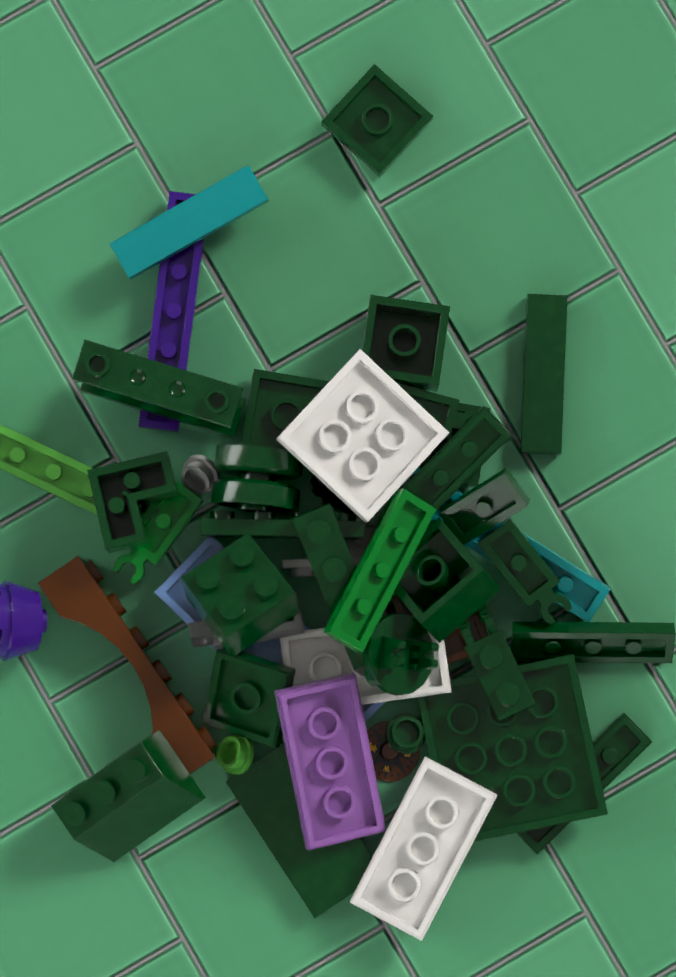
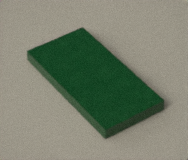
[226,743,372,918]

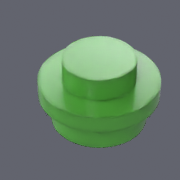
[216,734,254,775]

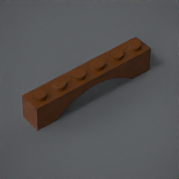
[38,556,218,775]

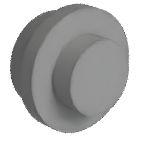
[181,455,221,494]

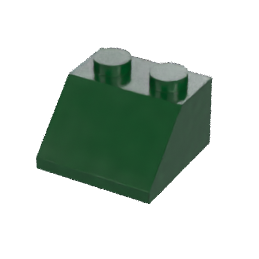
[394,518,502,643]

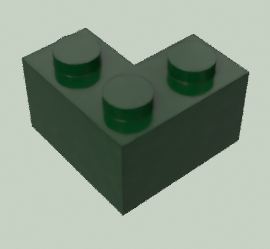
[87,451,179,553]

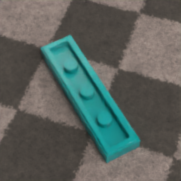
[109,165,269,280]

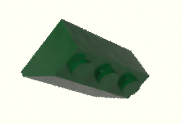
[51,730,206,862]

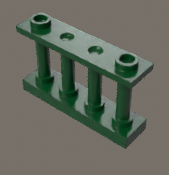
[72,339,246,439]

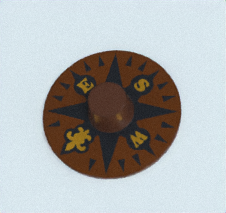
[367,721,420,782]

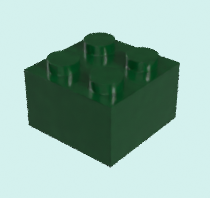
[362,295,450,392]
[181,533,299,657]

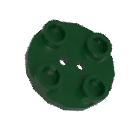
[363,613,439,695]

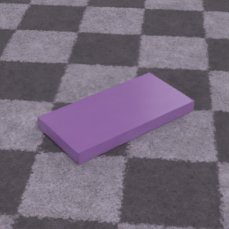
[274,672,386,851]

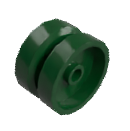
[211,445,303,513]

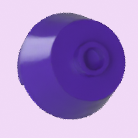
[0,580,47,661]

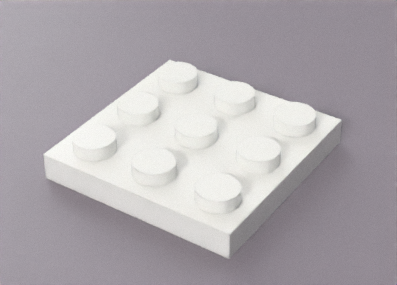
[276,349,449,523]

